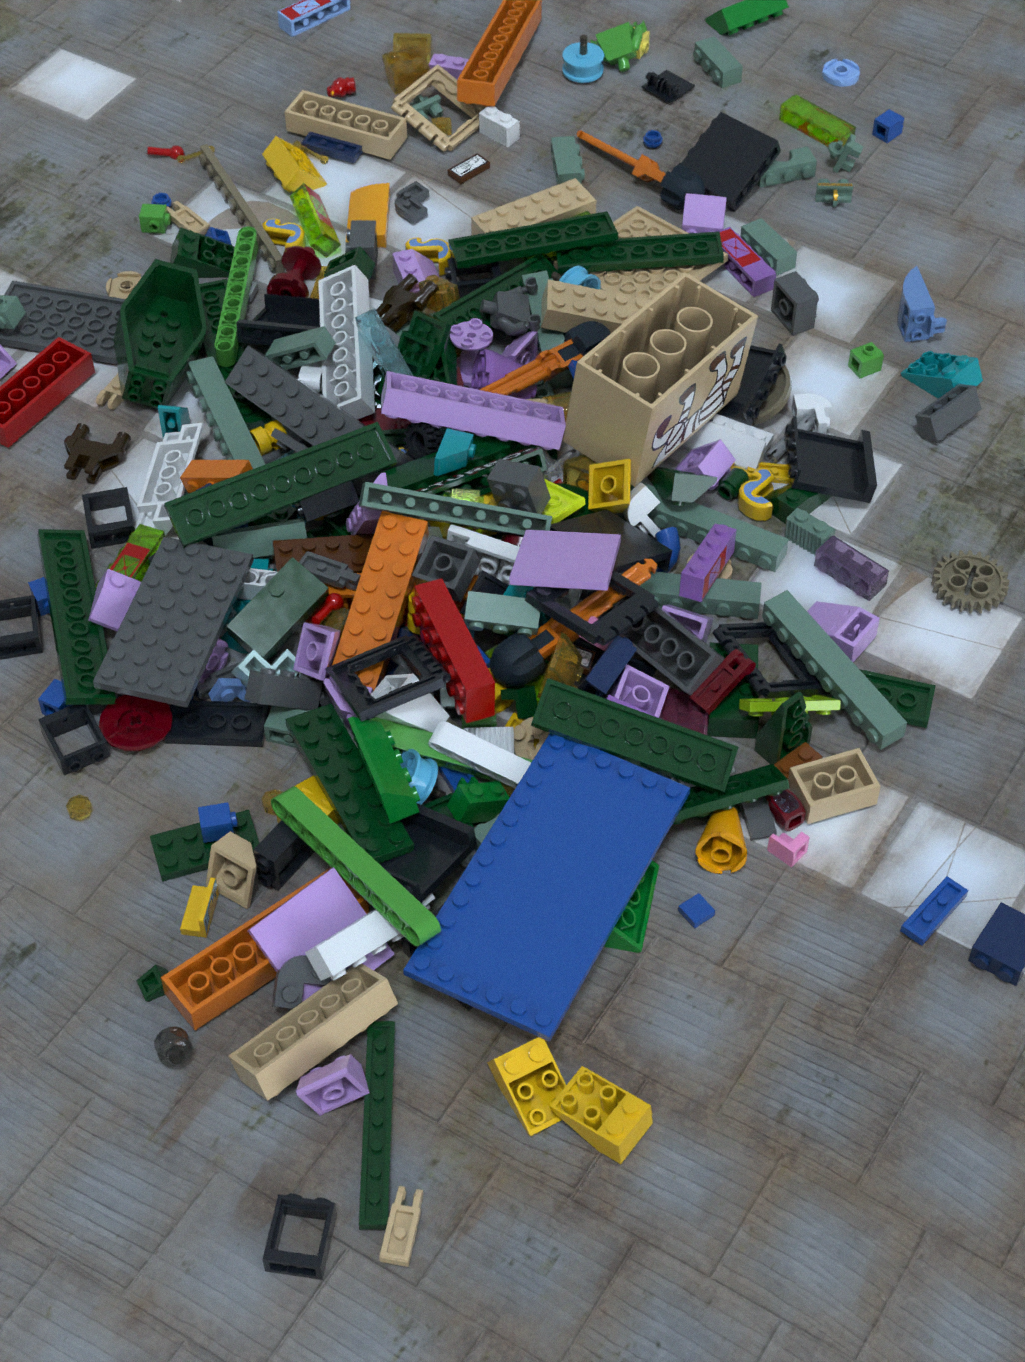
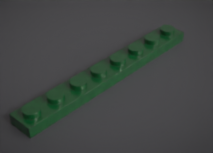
[359,1021,395,1230]

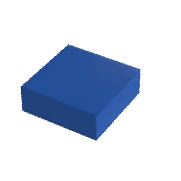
[678,893,715,929]

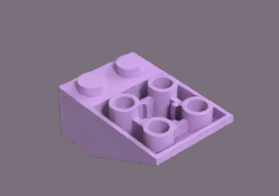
[807,601,880,662]

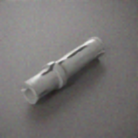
[764,415,815,463]

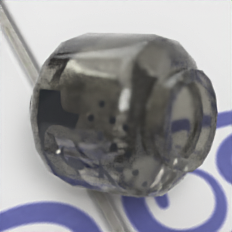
[154,1026,193,1068]

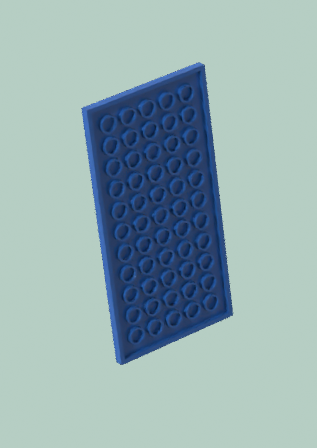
[403,733,690,1042]

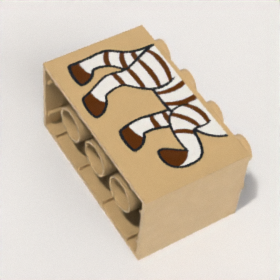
[563,272,758,487]

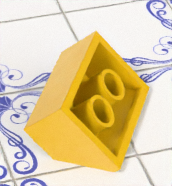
[262,136,327,195]

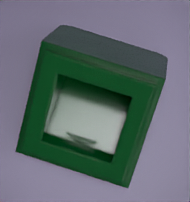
[136,964,168,1002]

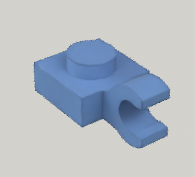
[208,678,250,702]

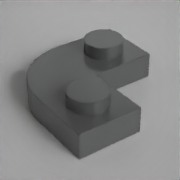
[394,181,429,223]
[272,955,331,1009]

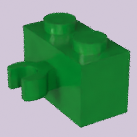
[447,777,510,824]

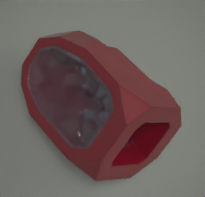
[768,789,806,831]

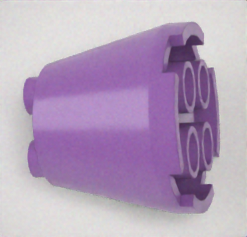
[471,349,537,399]

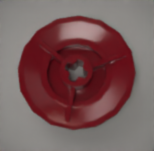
[99,695,173,751]

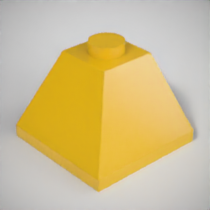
[588,459,631,514]

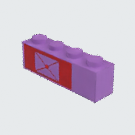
[720,227,776,297]
[679,523,737,602]

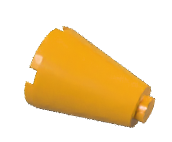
[695,807,747,874]

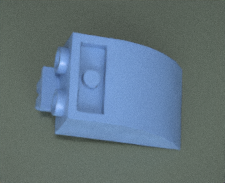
[897,266,947,342]

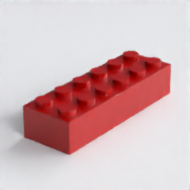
[0,337,95,448]
[411,578,495,724]

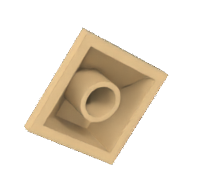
[206,831,256,909]

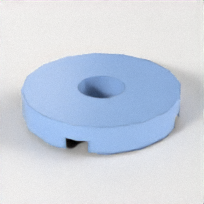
[822,59,860,87]

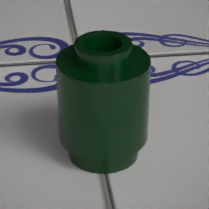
[717,468,749,500]

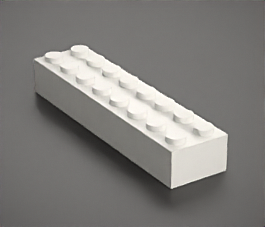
[319,265,375,420]

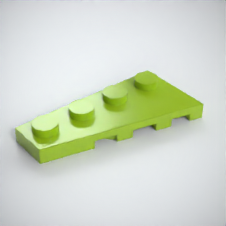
[739,695,841,716]

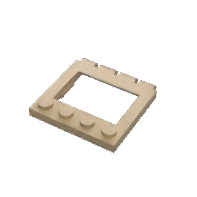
[391,64,486,152]

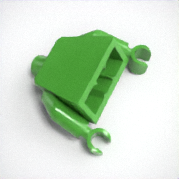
[590,20,647,72]

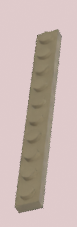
[199,144,285,274]

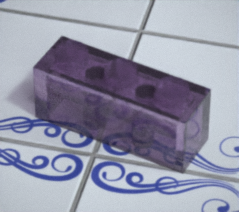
[814,535,889,601]

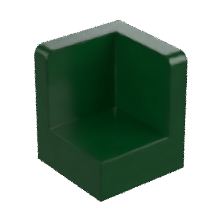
[500,685,537,719]

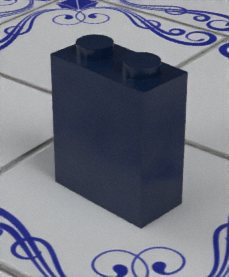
[577,635,637,698]
[968,902,1025,986]

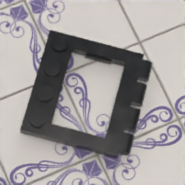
[525,570,659,646]
[712,622,830,699]
[325,635,451,722]

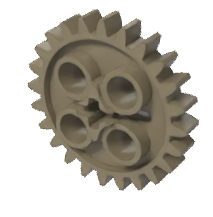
[932,550,1010,614]

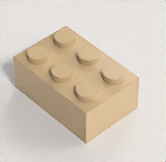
[788,748,881,824]

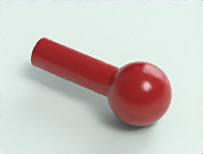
[147,145,185,160]
[312,593,344,625]

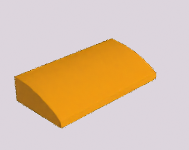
[345,183,390,248]

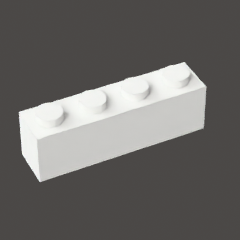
[305,909,404,981]

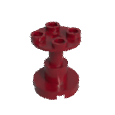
[266,246,321,298]

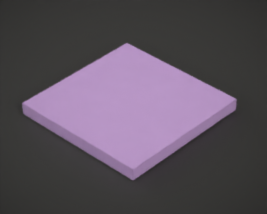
[509,530,621,591]
[247,867,394,1003]

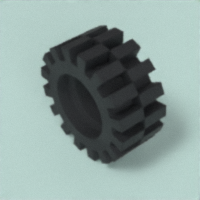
[403,422,443,460]

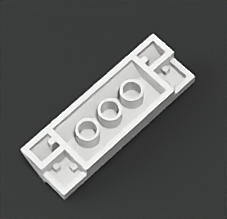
[680,414,774,470]
[135,423,204,539]
[447,524,582,610]

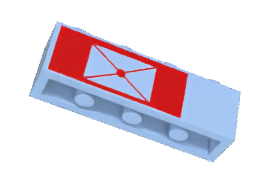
[277,0,351,37]

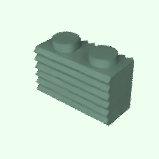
[784,508,836,558]

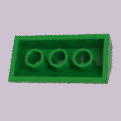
[705,0,789,36]
[348,717,420,824]
[603,860,659,953]

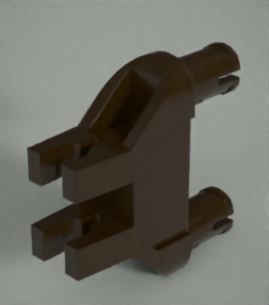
[372,273,439,332]
[64,423,131,484]

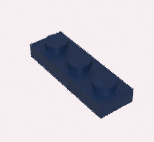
[301,132,363,163]

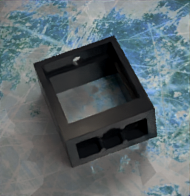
[444,258,501,302]
[294,480,359,522]
[82,487,137,549]
[0,595,43,660]
[38,705,110,775]
[254,820,315,891]
[263,1193,337,1280]

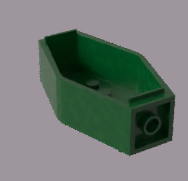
[114,259,207,408]

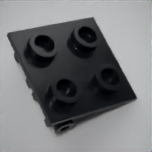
[642,70,695,103]

